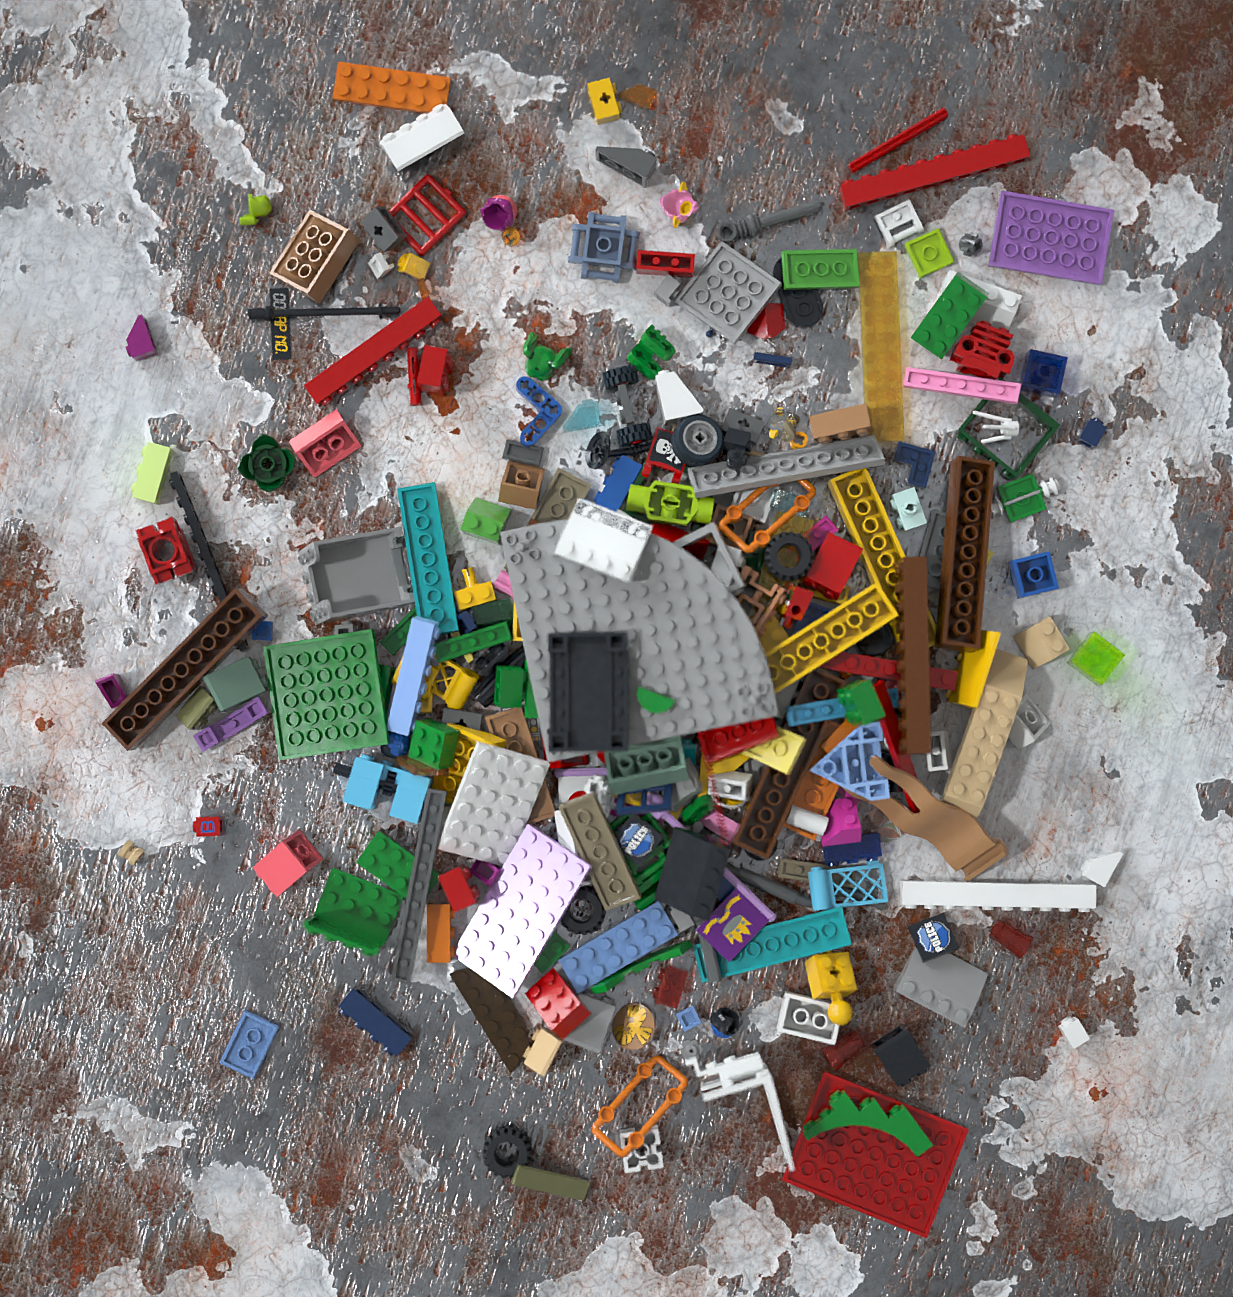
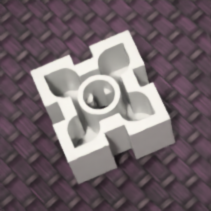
[619,1124,664,1173]

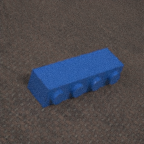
[593,455,643,512]

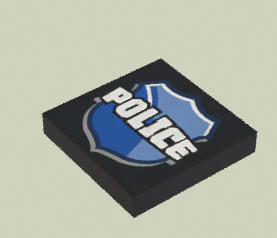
[615,814,664,867]
[908,913,959,963]

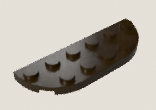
[449,968,529,1073]

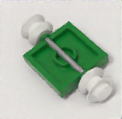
[991,473,1060,523]

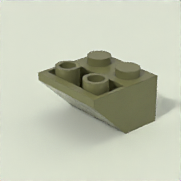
[176,686,219,730]

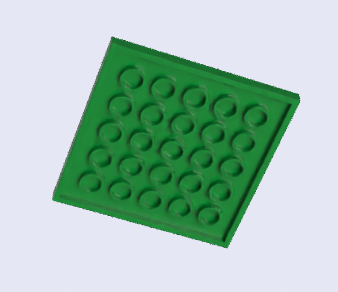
[263,629,390,760]

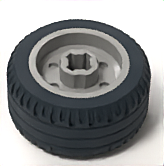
[671,414,724,467]

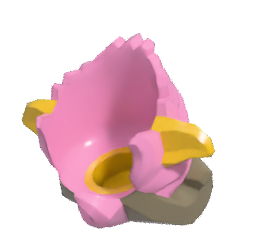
[659,182,699,229]

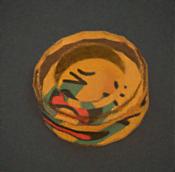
[502,227,521,247]

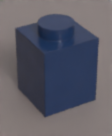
[1075,418,1107,450]

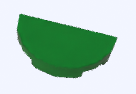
[637,687,676,714]

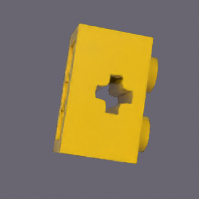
[587,78,622,125]

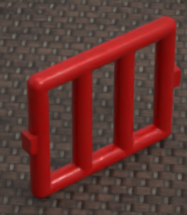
[389,174,466,256]

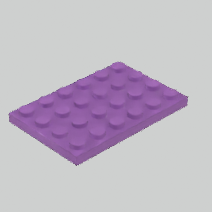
[988,190,1114,286]

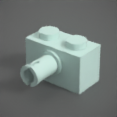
[889,487,927,532]

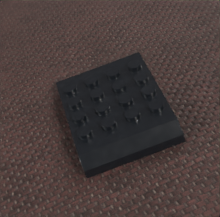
[548,631,629,752]

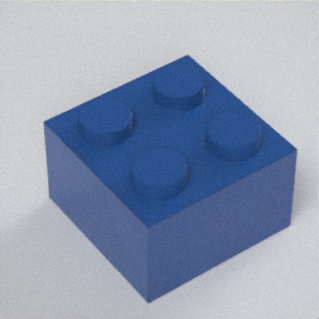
[1008,551,1059,599]

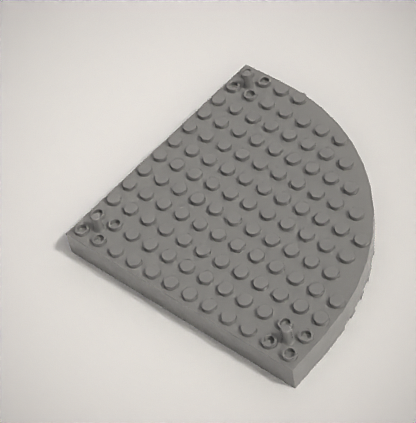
[500,520,780,762]

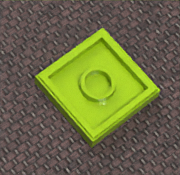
[904,228,954,279]

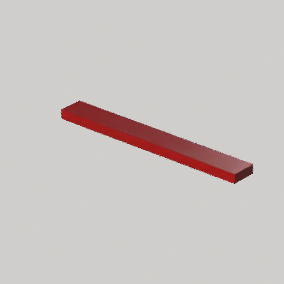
[873,680,920,814]

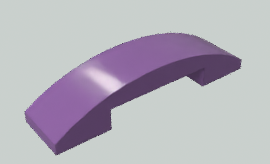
[193,696,268,752]

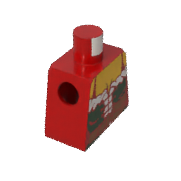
[777,581,814,629]

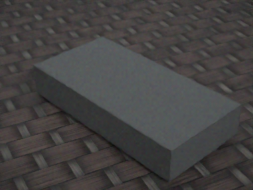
[502,440,544,467]

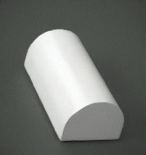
[785,805,829,836]

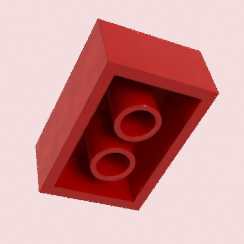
[417,345,454,397]
[438,864,481,913]
[525,968,592,1040]

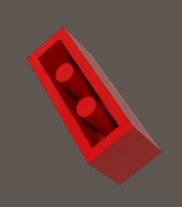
[636,250,695,278]

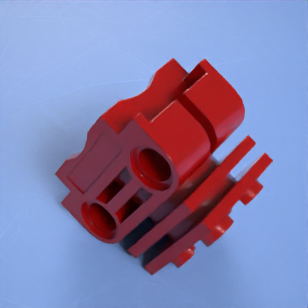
[949,321,1015,380]
[136,516,196,585]

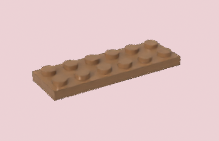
[485,705,556,825]

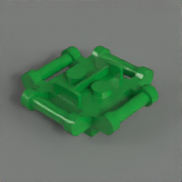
[609,813,671,886]

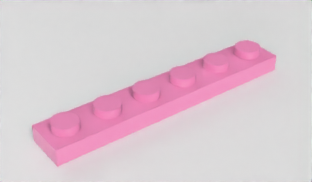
[903,367,1021,404]

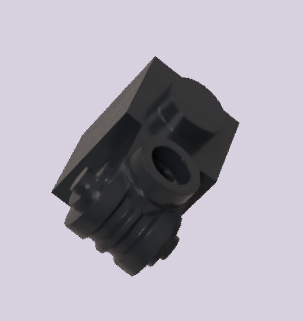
[723,428,753,469]

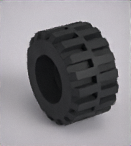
[764,532,814,582]
[560,886,606,935]
[483,1126,532,1179]

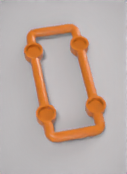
[719,479,817,553]
[592,1055,688,1157]

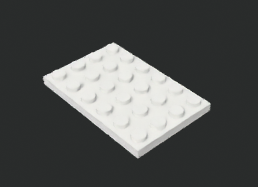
[437,741,550,866]

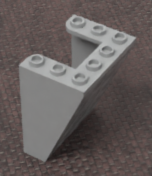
[298,527,415,626]

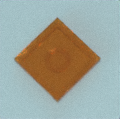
[396,756,449,776]

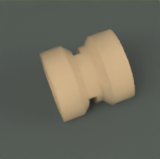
[118,840,145,866]

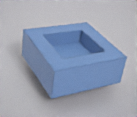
[676,1005,702,1032]

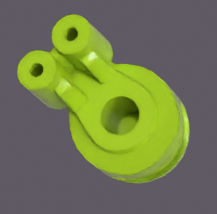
[239,194,272,225]

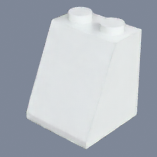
[655,370,703,426]

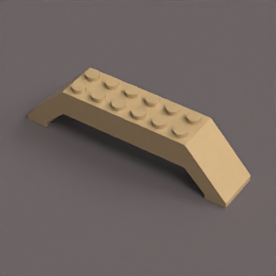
[939,649,1028,819]

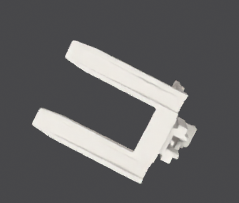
[685,1052,794,1171]

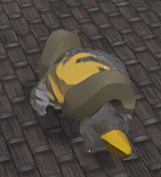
[762,407,800,442]

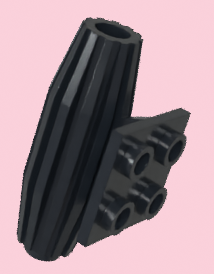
[472,643,526,708]

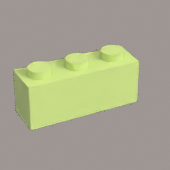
[131,442,174,505]

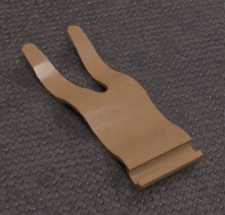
[841,756,1008,882]

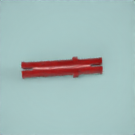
[406,347,422,406]

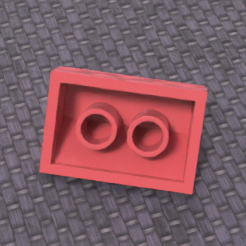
[289,409,361,478]

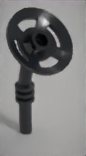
[585,432,652,469]

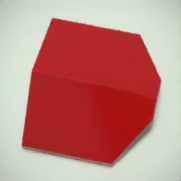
[747,303,785,339]

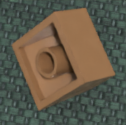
[498,461,545,510]

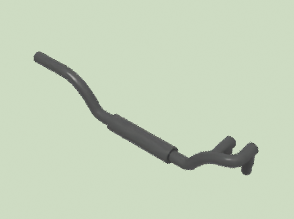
[691,822,885,911]

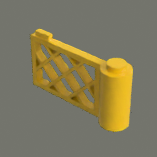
[431,654,479,710]

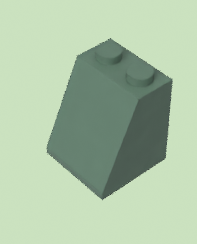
[203,656,268,712]

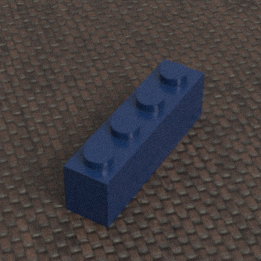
[338,987,413,1057]

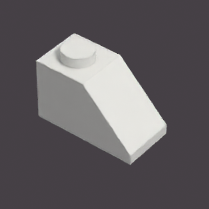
[708,771,753,801]
[1080,851,1123,887]

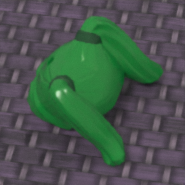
[523,332,572,381]

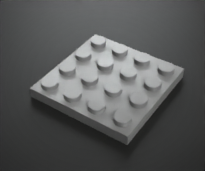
[675,241,782,345]

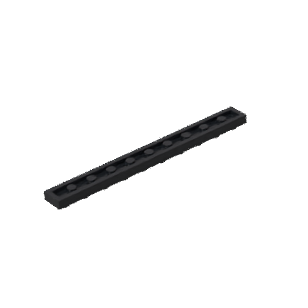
[169,471,251,652]

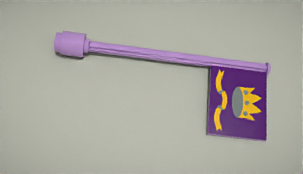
[641,792,777,962]

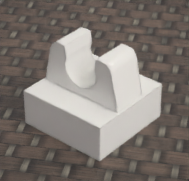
[368,252,394,279]

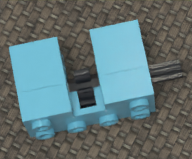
[333,754,433,824]

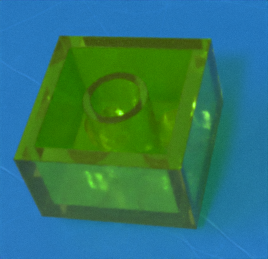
[1066,631,1125,686]

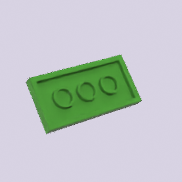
[781,249,860,290]

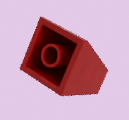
[803,532,863,600]

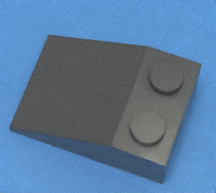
[595,146,657,188]

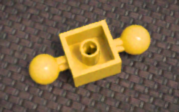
[805,950,857,1025]

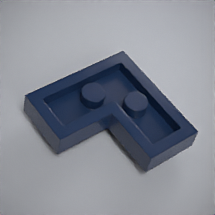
[893,442,936,489]
[457,611,480,655]

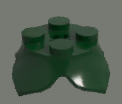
[237,434,296,492]

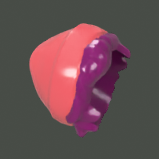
[480,195,517,232]

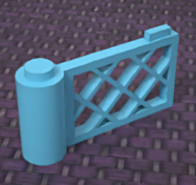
[808,860,888,911]

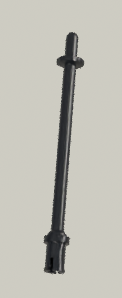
[248,302,401,321]

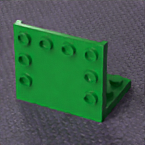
[302,867,404,957]

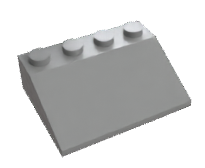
[893,946,988,1028]

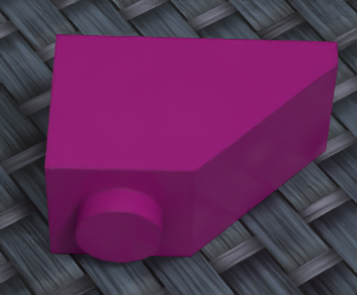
[125,314,158,361]

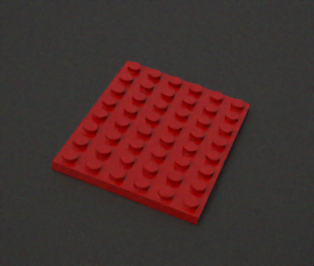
[782,1071,969,1239]

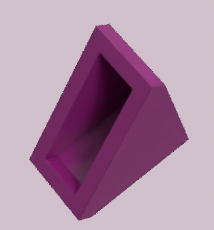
[95,673,128,709]
[470,859,501,887]

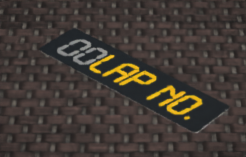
[270,288,291,360]

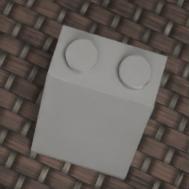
[563,990,616,1053]

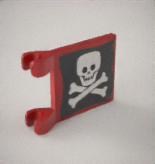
[641,427,685,484]

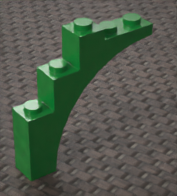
[802,1090,933,1157]

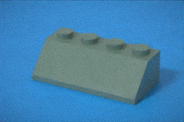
[604,735,689,795]

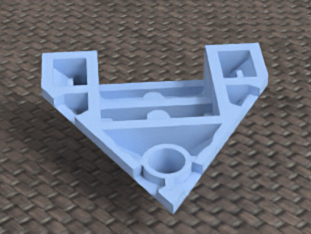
[809,721,890,801]

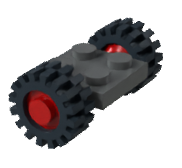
[602,365,653,447]

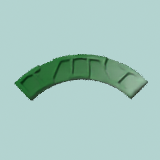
[591,940,692,994]

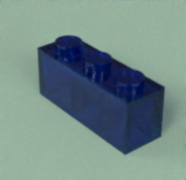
[820,832,882,866]

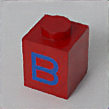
[193,816,223,837]

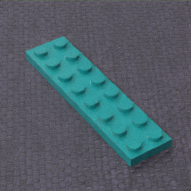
[397,482,459,635]
[692,906,852,983]

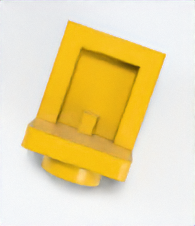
[397,253,430,281]

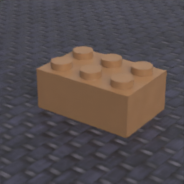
[809,403,875,444]

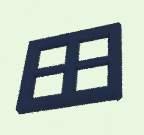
[616,783,673,816]

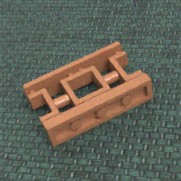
[734,565,787,639]

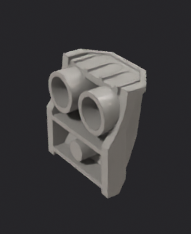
[671,758,702,812]

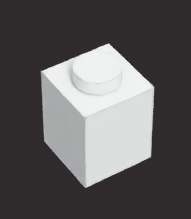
[1058,1016,1090,1049]

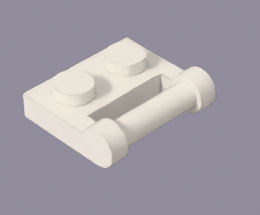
[874,200,924,248]

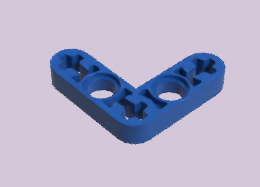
[516,376,562,448]

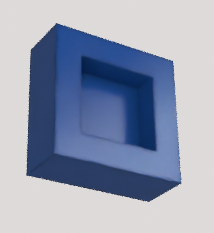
[252,621,273,641]

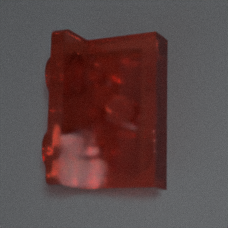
[652,965,688,1009]

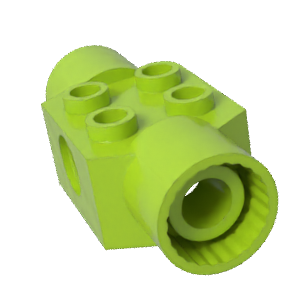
[626,480,714,527]

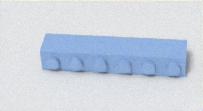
[387,616,440,736]

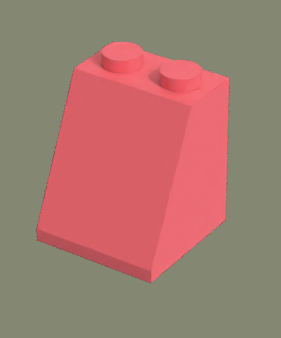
[252,830,324,897]

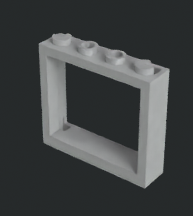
[673,522,746,596]

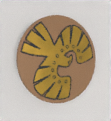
[612,1003,655,1050]

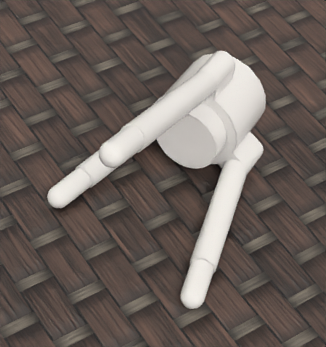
[973,411,1019,443]

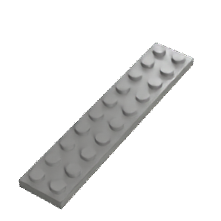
[687,435,885,498]

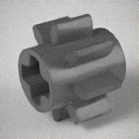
[959,232,983,257]

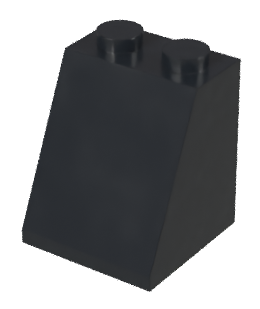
[870,1024,930,1087]

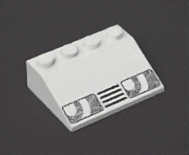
[555,498,653,582]

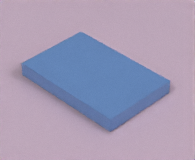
[219,1009,280,1080]

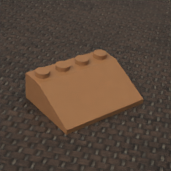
[269,210,360,304]

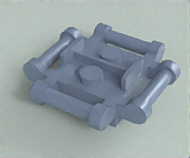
[568,211,640,283]

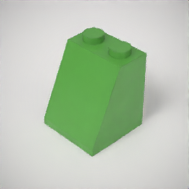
[461,497,512,546]

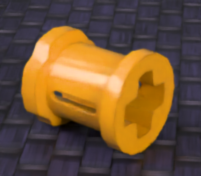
[789,431,808,449]

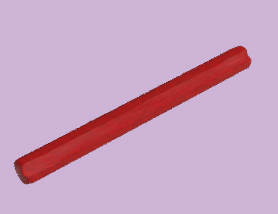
[848,108,949,173]

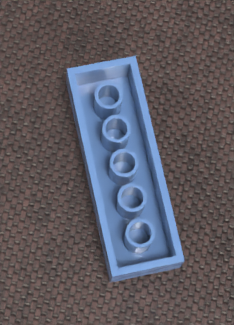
[558,900,678,994]

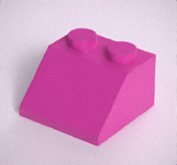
[820,797,861,846]

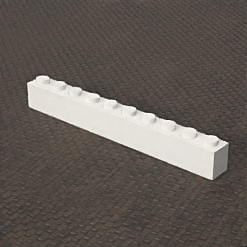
[900,880,1096,912]

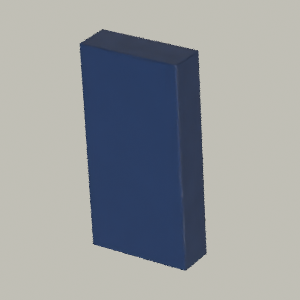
[752,352,792,368]

